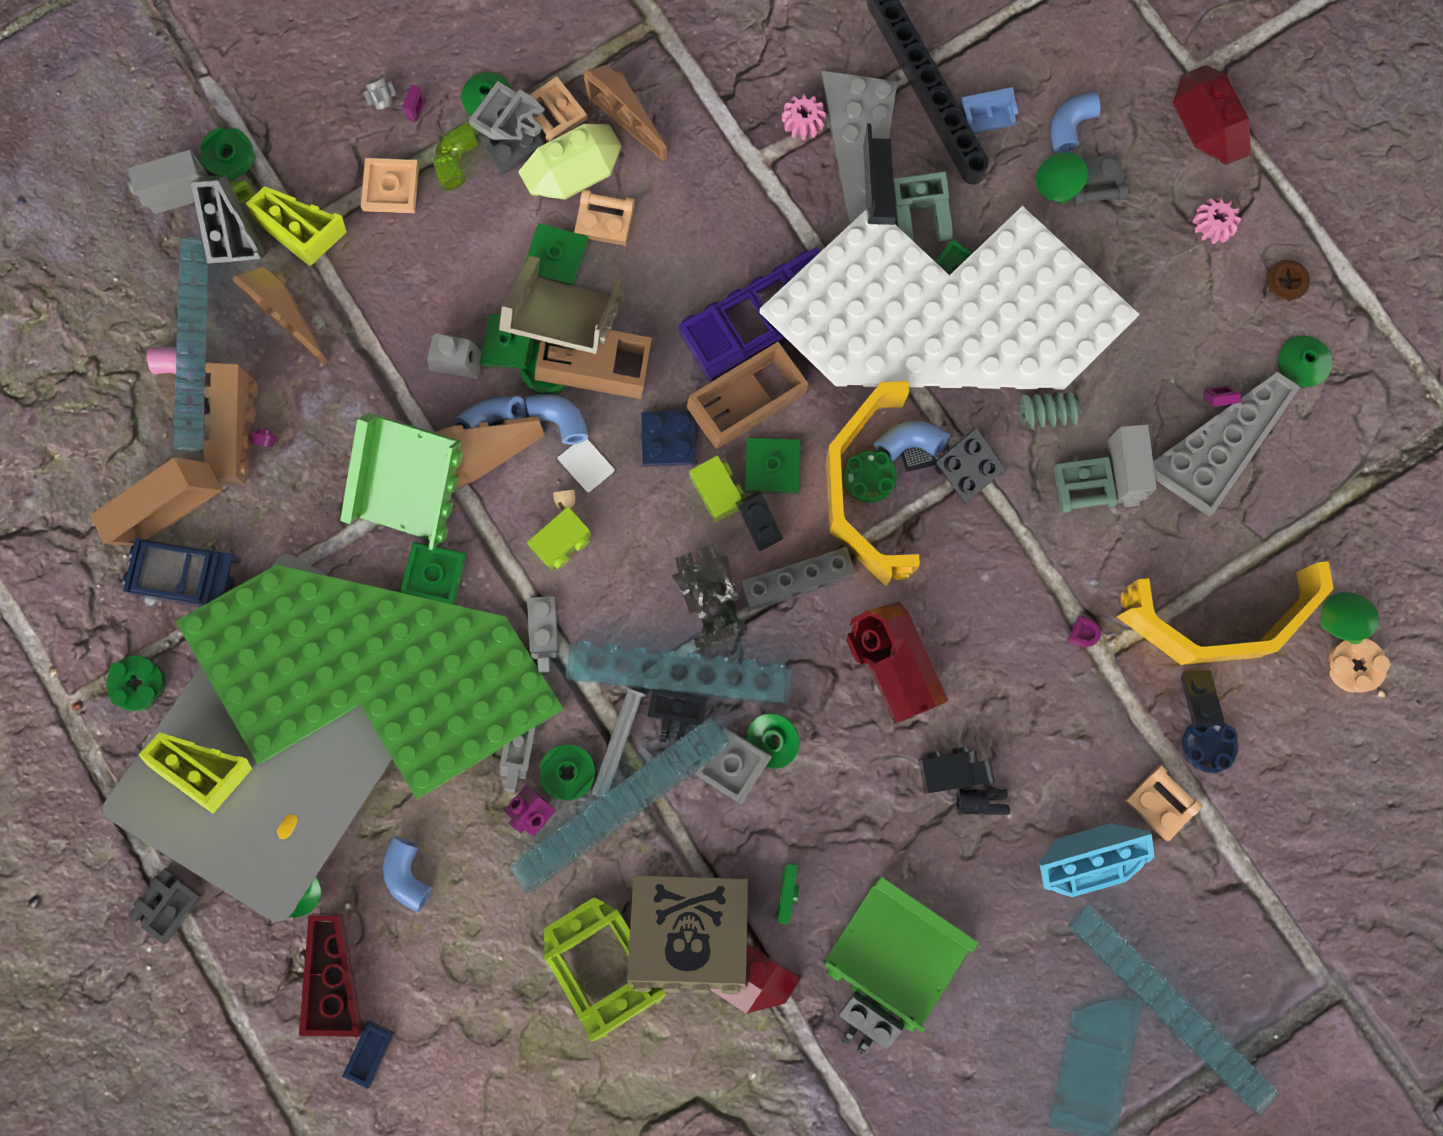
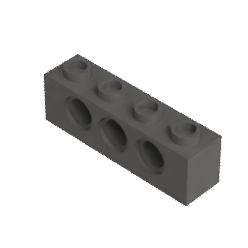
[741,547,855,612]

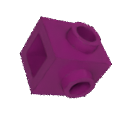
[504,785,556,837]

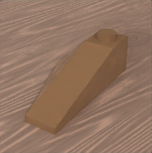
[583,65,668,162]
[232,267,328,365]

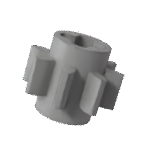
[363,77,397,110]

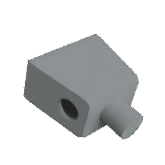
[428,333,482,380]

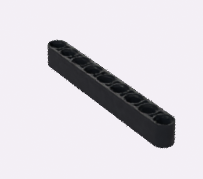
[867,0,989,185]

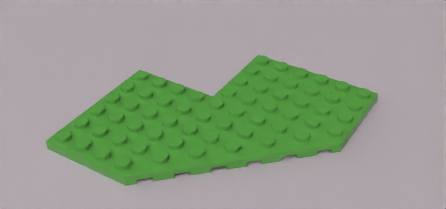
[176,565,563,800]

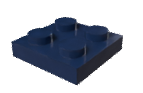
[641,410,697,467]

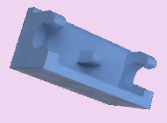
[959,87,1018,134]

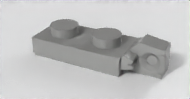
[527,596,559,673]
[500,727,536,793]

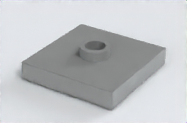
[694,727,772,805]

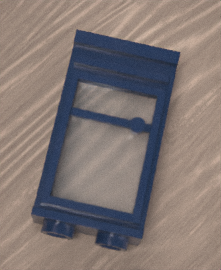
[123,538,241,607]

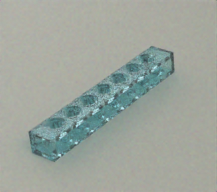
[566,641,792,705]

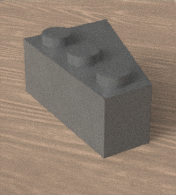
[190,175,267,264]

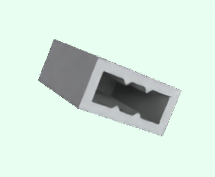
[127,150,209,214]
[1107,425,1157,507]

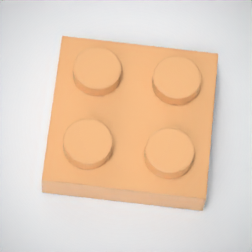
[361,158,419,213]

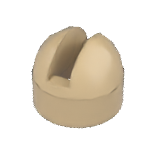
[553,490,576,510]

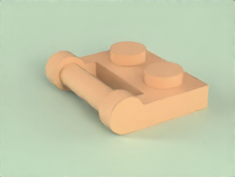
[530,77,588,142]
[574,190,635,246]
[1124,765,1203,841]

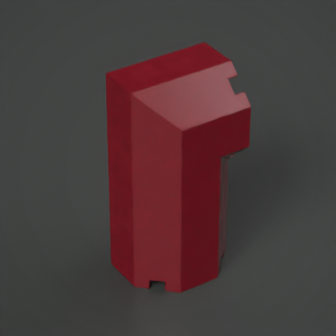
[846,602,948,725]

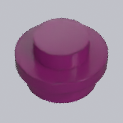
[250,427,278,447]

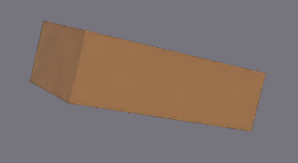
[535,330,652,399]
[687,342,809,450]
[90,457,222,546]

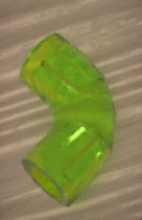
[433,122,479,191]

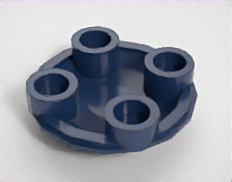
[1182,722,1238,773]

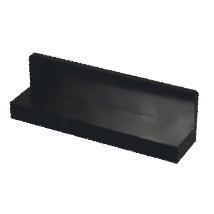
[863,123,896,225]

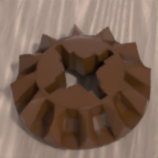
[1266,260,1310,302]

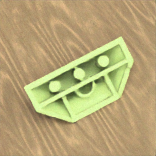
[518,124,622,200]

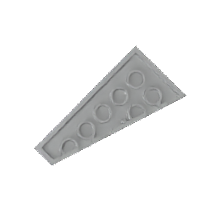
[821,71,897,225]
[1153,372,1300,517]

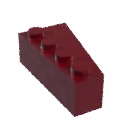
[299,913,363,1037]

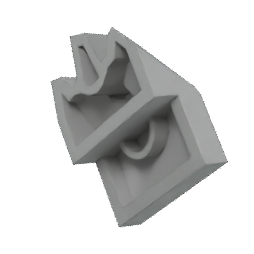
[469,81,545,140]

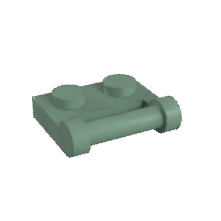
[1053,457,1117,513]

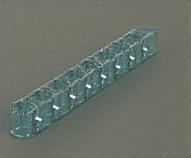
[173,237,208,453]
[510,719,730,893]
[1068,905,1280,1116]

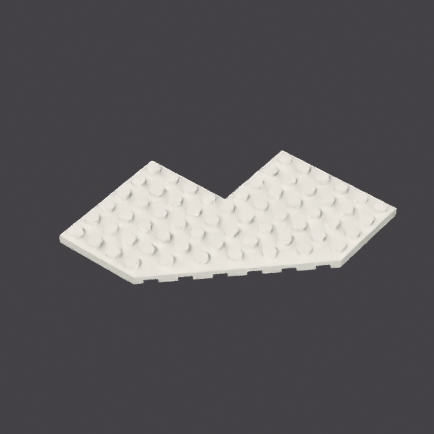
[759,206,1140,390]

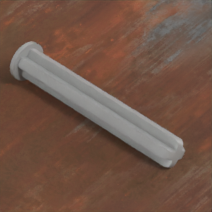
[592,688,646,798]

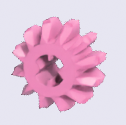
[782,93,826,141]
[1192,197,1241,244]

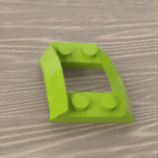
[543,897,667,1042]

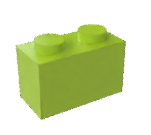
[689,456,746,523]
[526,507,592,571]

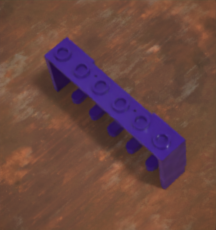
[679,247,820,383]

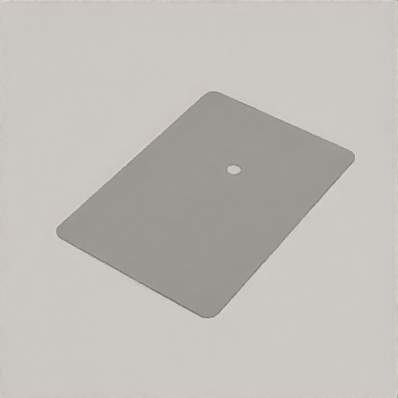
[103,554,392,922]

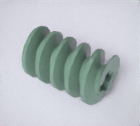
[1020,392,1080,429]

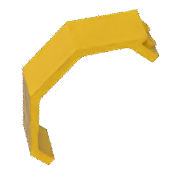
[826,381,920,587]
[1116,561,1334,665]

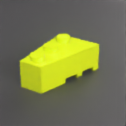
[246,186,347,266]
[139,732,252,814]

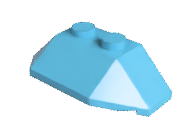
[1039,823,1155,897]

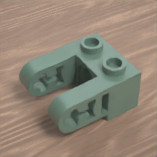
[893,172,953,242]

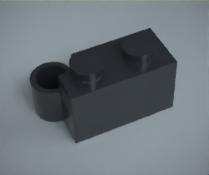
[919,746,995,794]

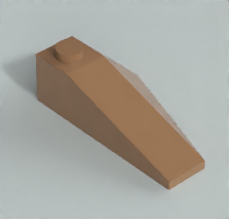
[434,417,545,488]

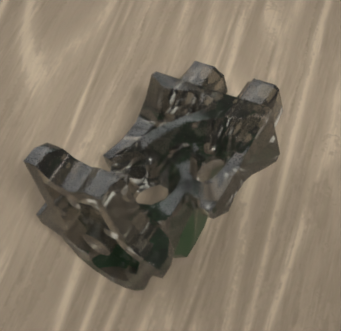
[672,543,748,649]

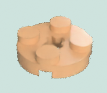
[1328,639,1390,693]

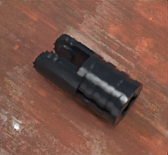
[956,789,1010,815]

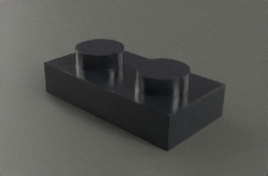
[735,490,783,551]
[1181,670,1224,728]

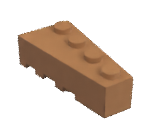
[203,363,258,484]

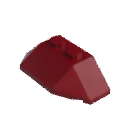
[1172,65,1251,165]
[710,943,801,1014]

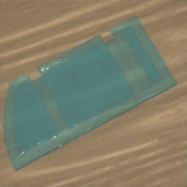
[1049,999,1143,1136]

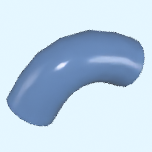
[1051,91,1100,153]
[526,394,589,445]
[453,396,527,429]
[874,421,950,462]
[382,836,432,913]

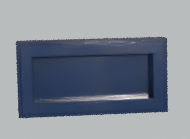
[342,1021,395,1089]

